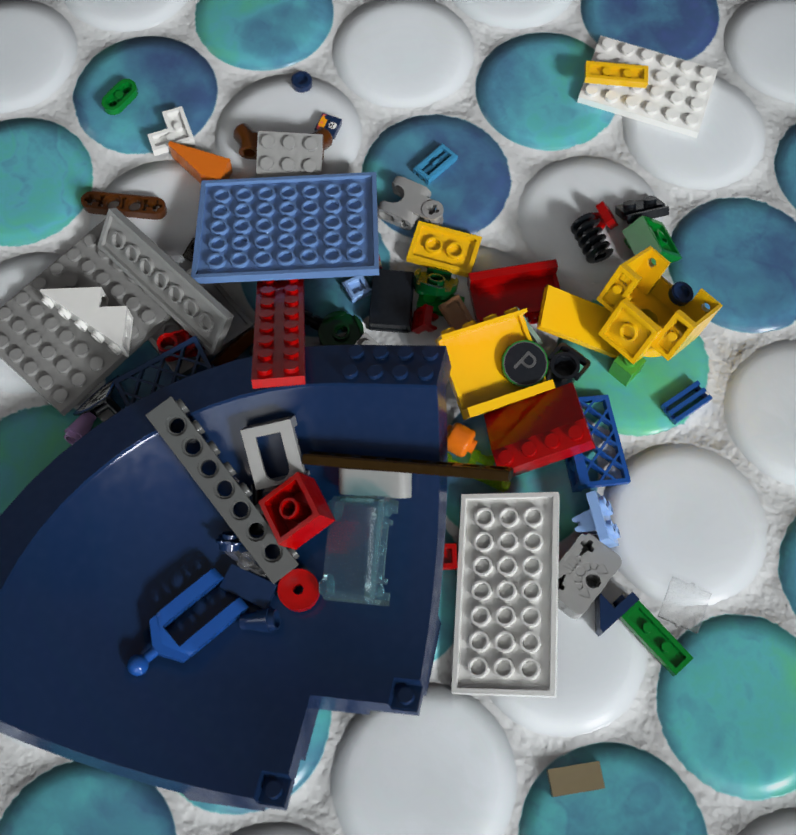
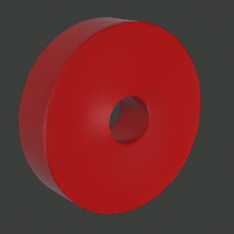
[277,569,320,612]

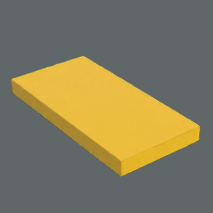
[537,285,620,359]

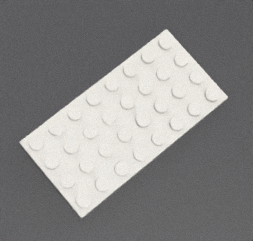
[451,492,560,698]

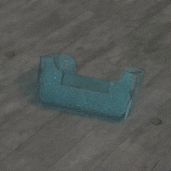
[319,496,399,606]

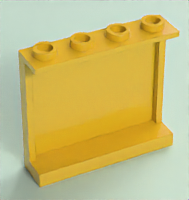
[435,307,556,420]

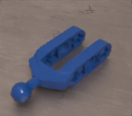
[127,568,249,676]

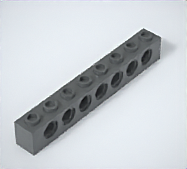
[145,396,300,584]

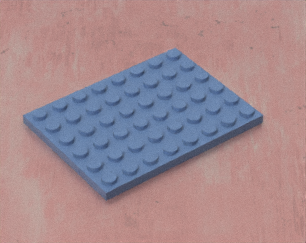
[191,172,379,284]

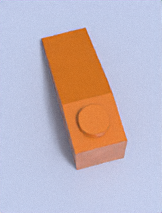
[168,141,233,184]

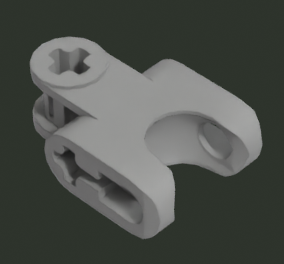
[377,176,444,230]

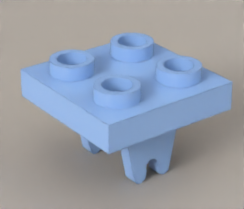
[572,490,621,548]

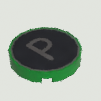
[501,340,549,387]

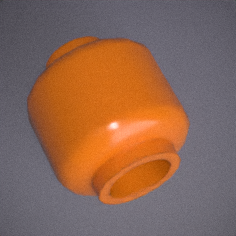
[447,422,478,457]

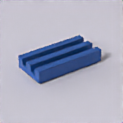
[660,380,712,425]

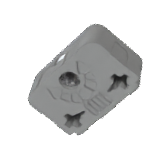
[558,533,622,619]

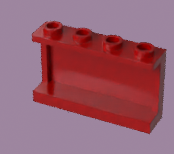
[467,259,561,324]

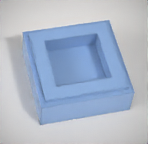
[342,276,372,303]

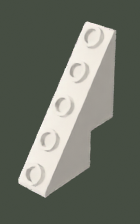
[40,287,133,357]

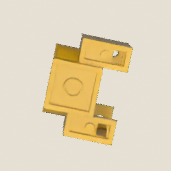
[596,246,723,365]

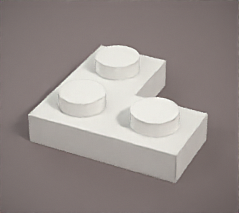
[147,106,195,156]

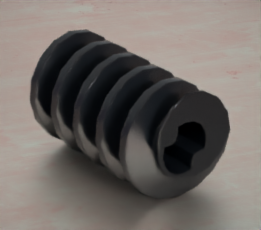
[571,212,613,263]

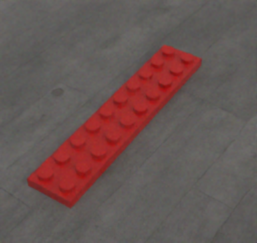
[251,279,306,389]

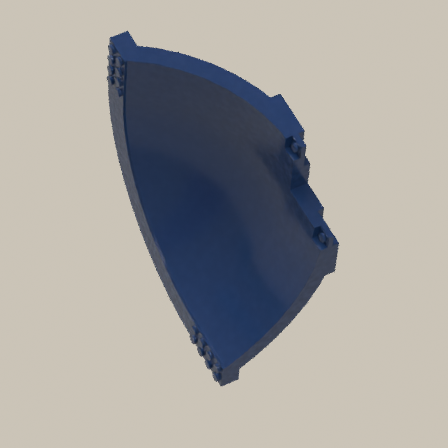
[0,345,451,811]

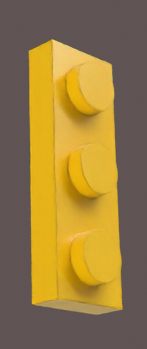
[584,60,648,88]

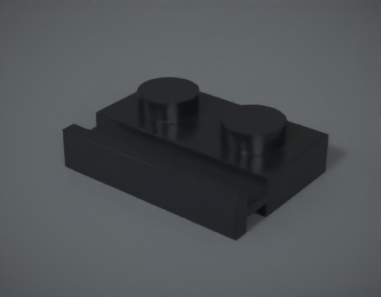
[615,196,669,224]

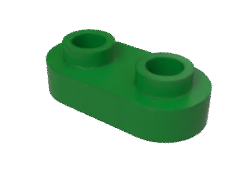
[101,79,138,115]

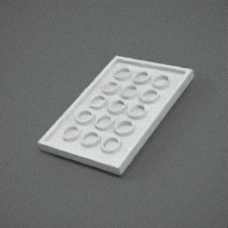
[577,35,718,138]

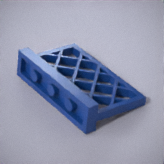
[564,395,631,493]

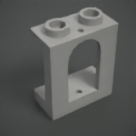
[240,415,310,492]

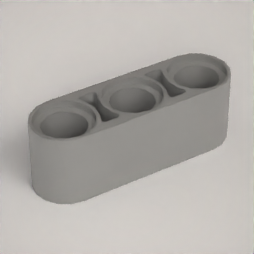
[338,467,412,498]

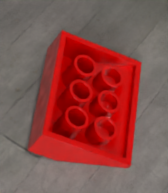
[484,382,596,477]

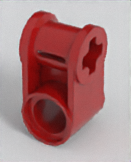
[157,328,205,362]

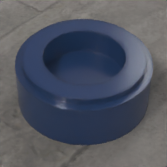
[291,71,312,93]
[668,282,693,306]

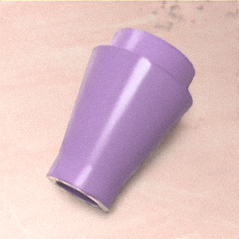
[64,412,96,445]

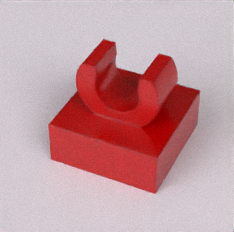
[593,201,618,230]
[411,304,439,334]

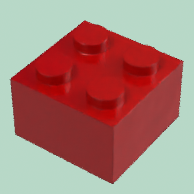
[258,472,336,550]

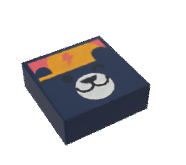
[315,113,342,140]

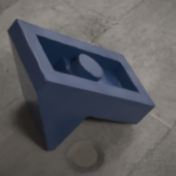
[595,592,639,636]

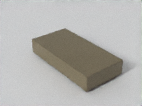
[546,761,605,797]

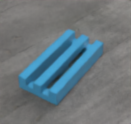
[413,143,458,185]

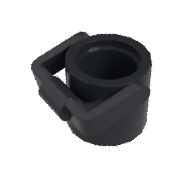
[546,343,591,389]

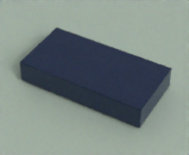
[219,564,278,609]

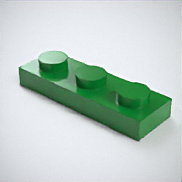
[619,600,693,676]

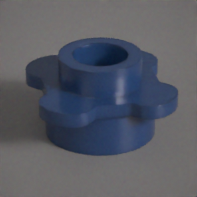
[216,531,241,552]

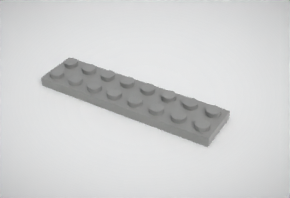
[97,208,234,355]

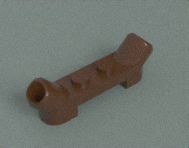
[233,123,333,160]

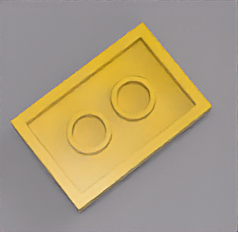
[406,221,482,278]

